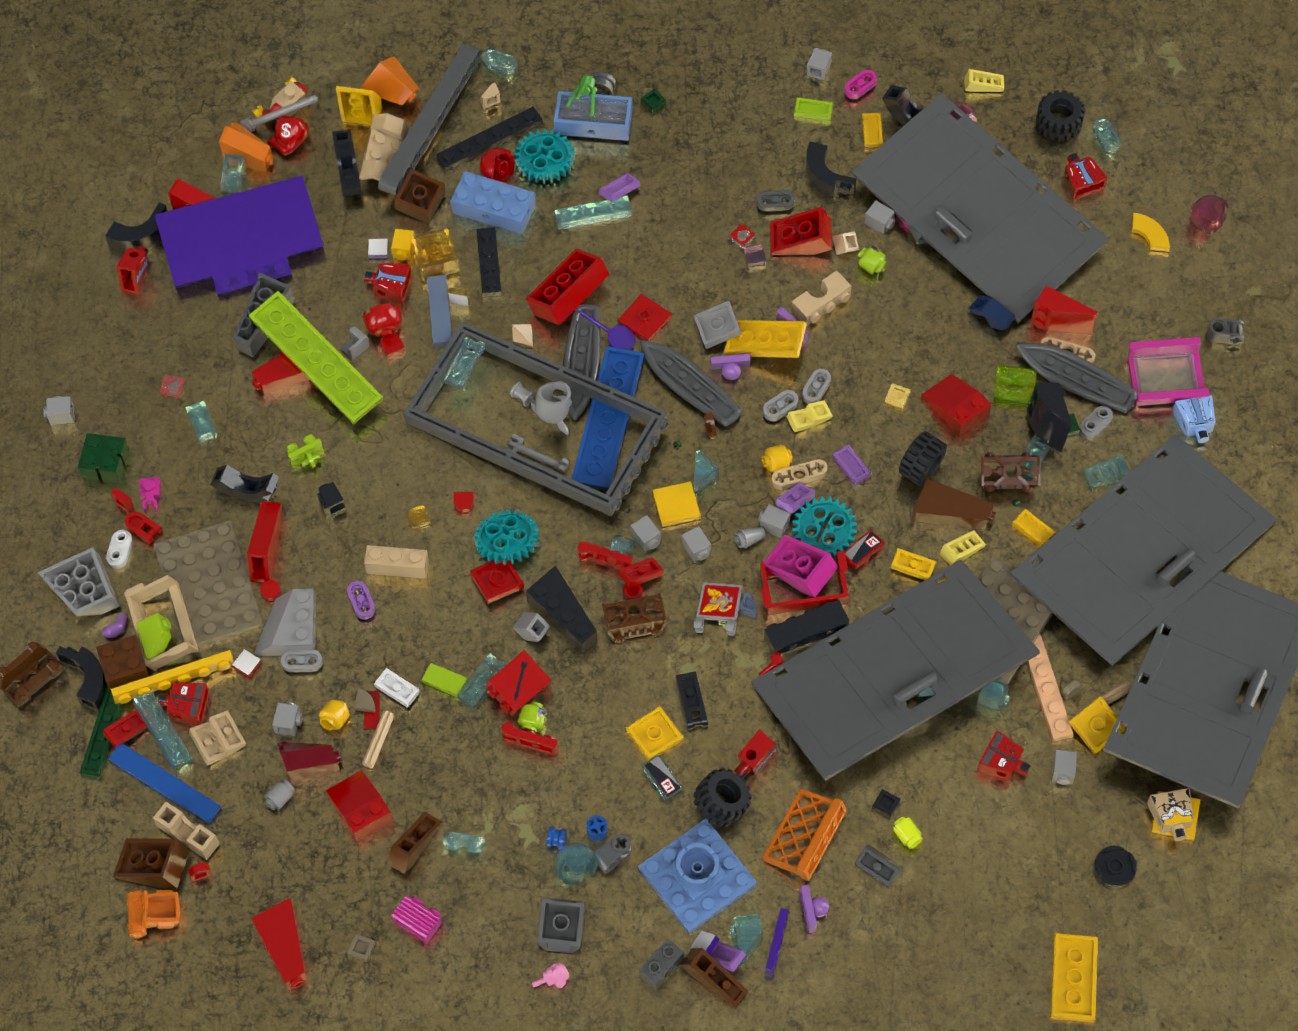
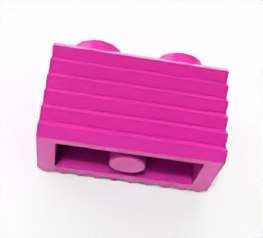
[391,895,442,944]

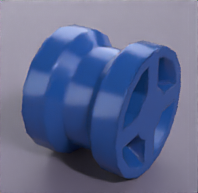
[586,815,608,841]
[546,826,567,850]

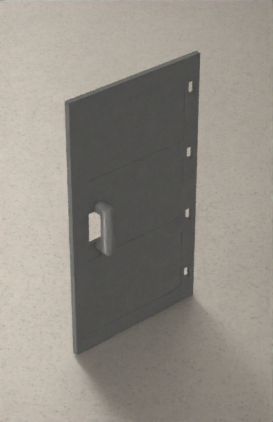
[851,93,1109,323]
[1010,434,1277,666]
[751,560,1040,781]
[1103,567,1298,809]

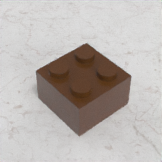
[394,169,446,224]
[96,634,149,693]

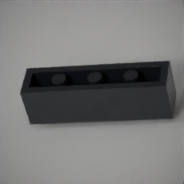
[764,600,849,655]

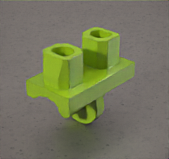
[287,434,324,469]

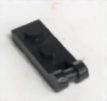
[676,671,708,730]

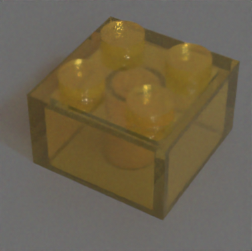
[411,229,459,281]

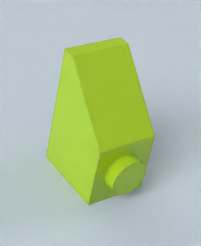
[136,613,172,660]

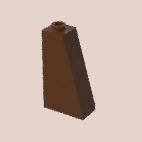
[911,479,996,530]

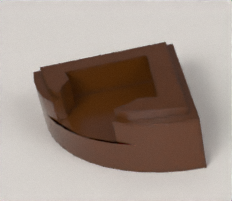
[704,412,717,439]

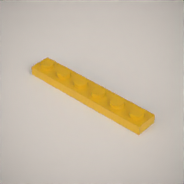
[111,650,234,704]

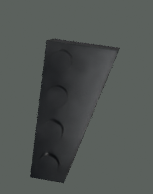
[526,565,598,654]

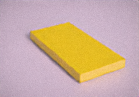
[724,320,807,358]
[1051,933,1098,1023]

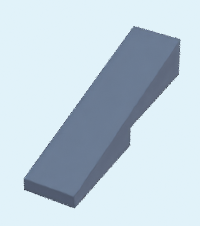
[427,275,452,348]

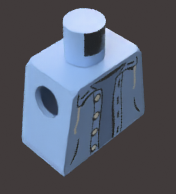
[1172,395,1215,443]

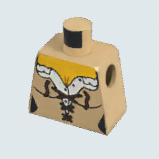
[1147,788,1193,841]

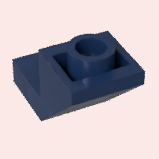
[968,295,1016,330]

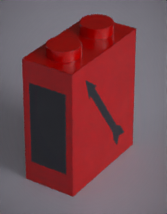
[485,650,552,717]

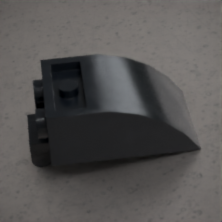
[1026,382,1072,453]

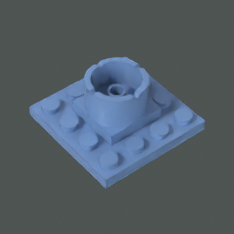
[638,819,757,934]

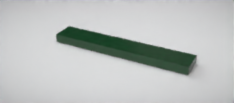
[79,685,124,779]

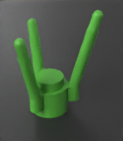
[566,75,597,117]

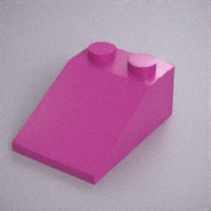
[763,535,838,597]

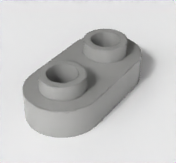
[802,369,831,404]
[763,390,798,421]
[1080,406,1113,440]
[281,650,323,672]

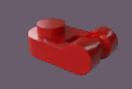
[125,512,162,545]

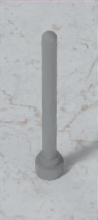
[240,95,318,132]

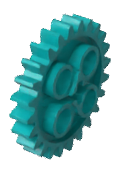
[514,129,575,184]
[792,496,858,559]
[474,509,540,565]

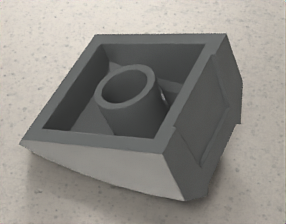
[537,898,586,953]

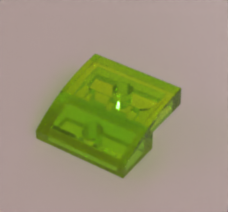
[993,364,1036,407]

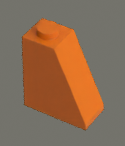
[360,56,420,105]
[219,122,274,172]

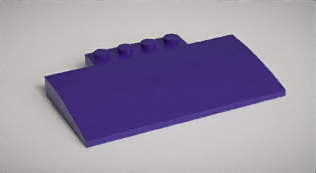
[155,175,324,295]

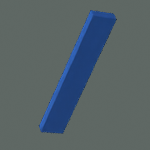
[108,744,221,824]

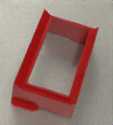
[760,551,849,615]

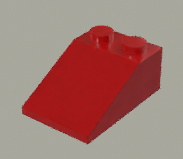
[770,206,832,255]
[1031,285,1098,335]
[921,374,991,437]
[325,770,393,842]

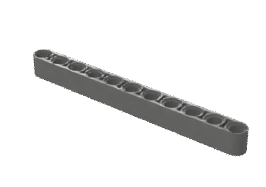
[378,44,482,195]

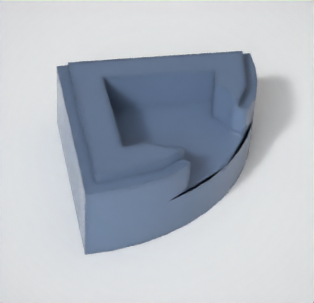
[739,591,757,619]

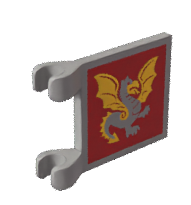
[693,582,743,636]

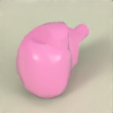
[532,963,569,988]

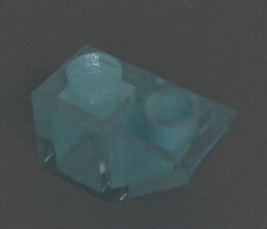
[730,913,763,965]

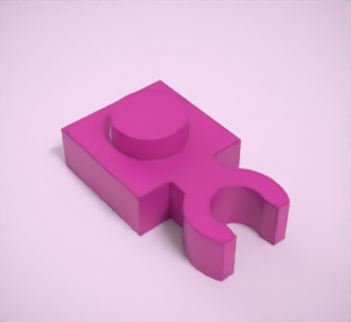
[140,477,161,512]

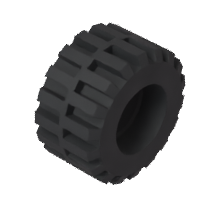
[1036,90,1085,142]
[899,431,947,486]
[693,768,752,827]

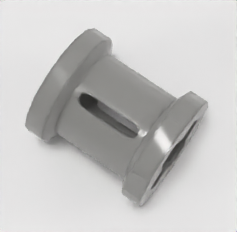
[510,381,536,406]

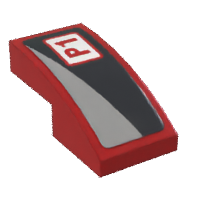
[844,530,885,569]

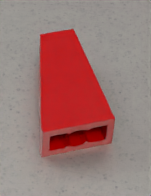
[168,178,216,210]
[251,353,311,395]
[247,501,283,582]
[251,898,307,989]

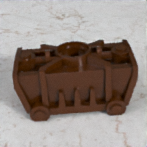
[981,452,1041,492]
[602,593,667,643]
[0,641,66,708]

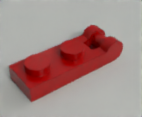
[578,541,634,570]
[501,722,559,755]

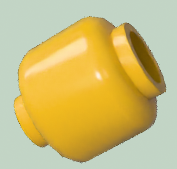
[762,445,793,472]
[319,700,350,730]

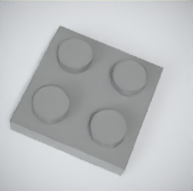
[693,301,742,349]

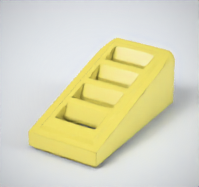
[964,69,1004,92]
[940,530,986,566]

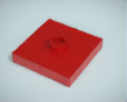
[618,293,672,341]
[470,560,524,604]

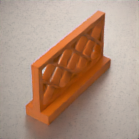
[762,788,847,881]

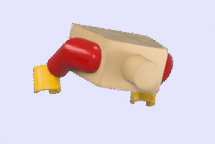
[252,76,308,120]

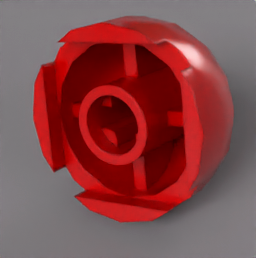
[480,147,515,183]
[362,303,402,339]

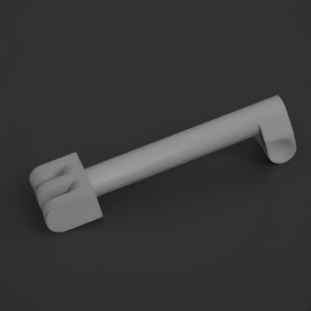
[504,434,569,473]

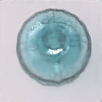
[554,842,598,885]

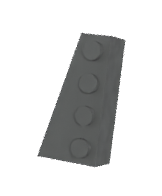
[233,272,295,357]

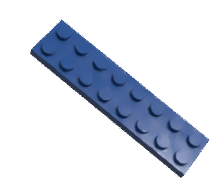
[572,346,644,491]

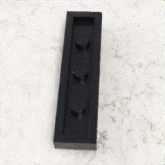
[476,227,502,297]

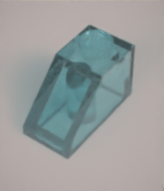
[977,679,1010,714]

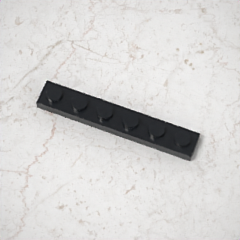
[436,106,543,172]

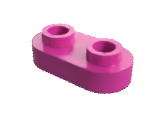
[845,70,877,99]

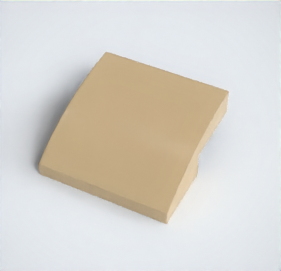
[189,710,246,766]

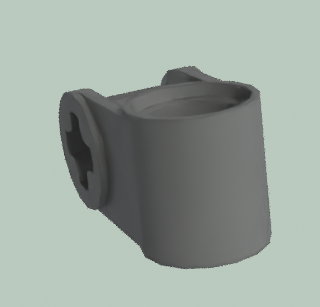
[1206,318,1245,345]
[591,834,631,874]

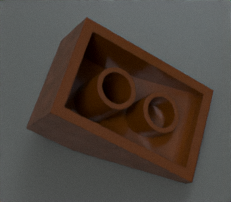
[113,838,190,889]

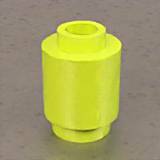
[893,817,923,849]

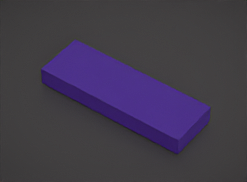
[765,908,789,977]

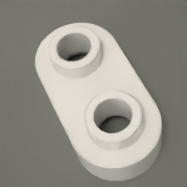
[106,530,133,569]

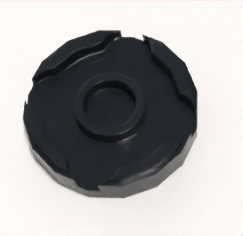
[1094,846,1137,888]

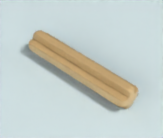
[1079,680,1133,712]
[363,710,394,768]

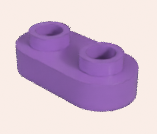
[347,581,375,619]

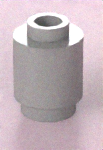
[264,779,295,810]

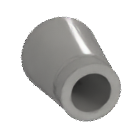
[734,526,766,549]

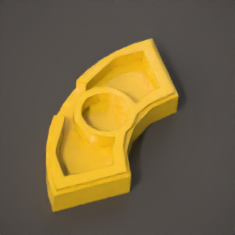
[1132,213,1170,252]

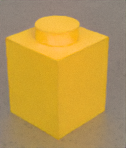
[391,229,416,260]

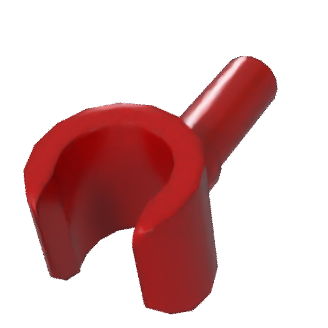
[759,652,784,676]

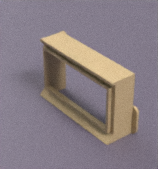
[124,575,199,671]

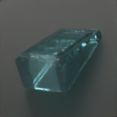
[1083,455,1130,488]

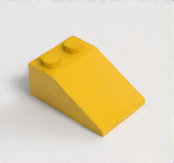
[336,86,383,125]

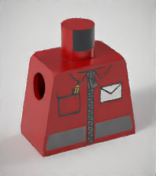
[158,683,209,726]
[977,730,1031,780]

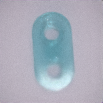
[482,49,517,74]
[1093,118,1121,152]
[443,832,486,853]

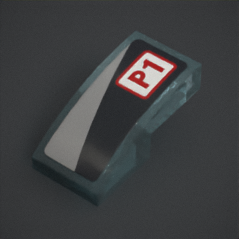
[641,754,683,801]

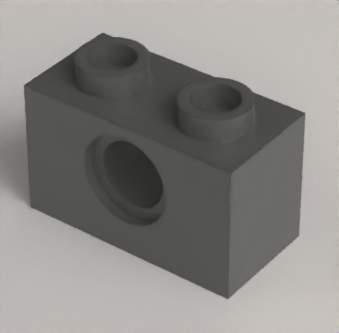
[639,939,684,991]

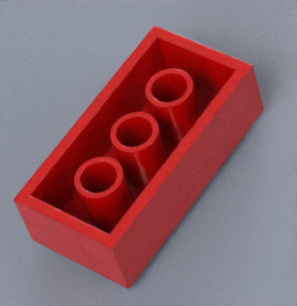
[525,248,610,325]

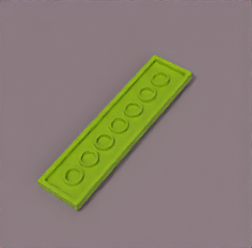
[249,291,383,424]

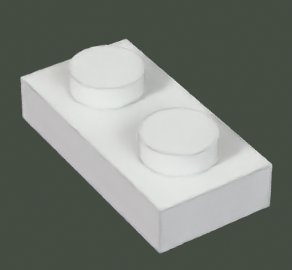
[374,668,420,708]

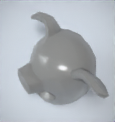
[531,381,572,435]

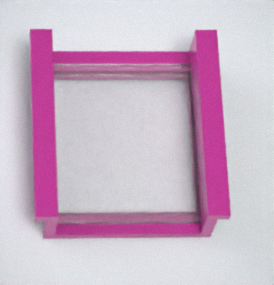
[1128,337,1210,407]

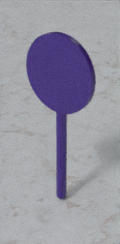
[578,310,636,350]

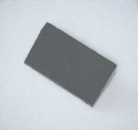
[855,845,903,887]

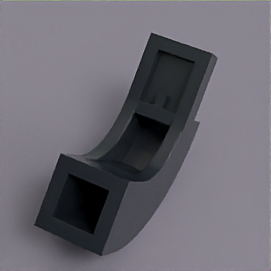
[882,85,923,125]
[332,129,362,196]
[806,142,857,197]
[105,202,167,251]
[210,465,279,503]
[56,646,107,711]

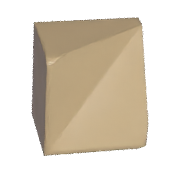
[479,82,501,109]
[832,231,860,255]
[512,324,533,348]

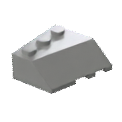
[38,547,120,616]
[254,589,316,656]

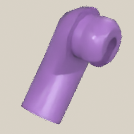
[102,613,128,638]

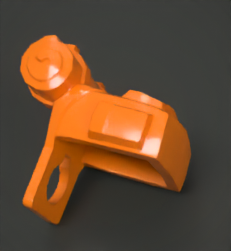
[126,890,180,939]

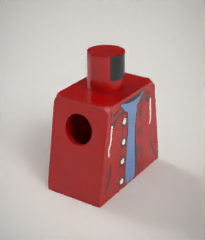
[1064,153,1107,200]
[116,246,149,294]
[364,263,412,305]
[734,729,778,779]

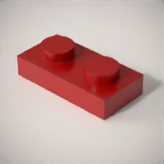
[618,557,664,588]
[103,708,150,748]

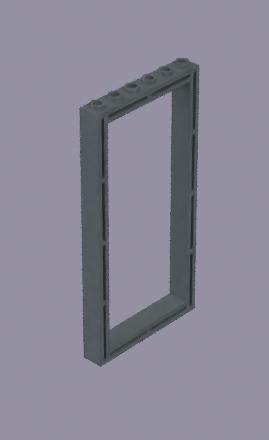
[403,322,669,516]

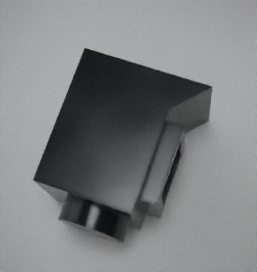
[317,482,346,519]

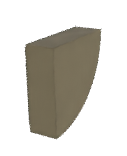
[354,689,375,713]

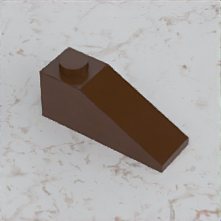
[387,812,442,874]
[680,948,748,1008]

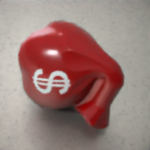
[267,116,309,155]

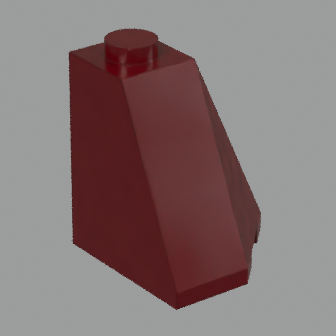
[277,742,342,787]

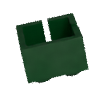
[77,433,130,484]

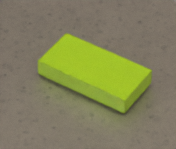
[794,97,834,121]
[421,663,468,698]

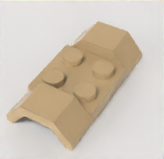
[359,113,408,181]

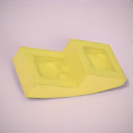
[786,400,833,432]

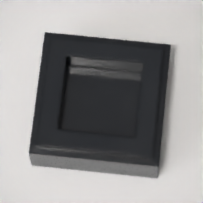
[872,789,901,818]

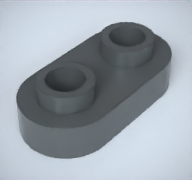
[757,190,795,211]

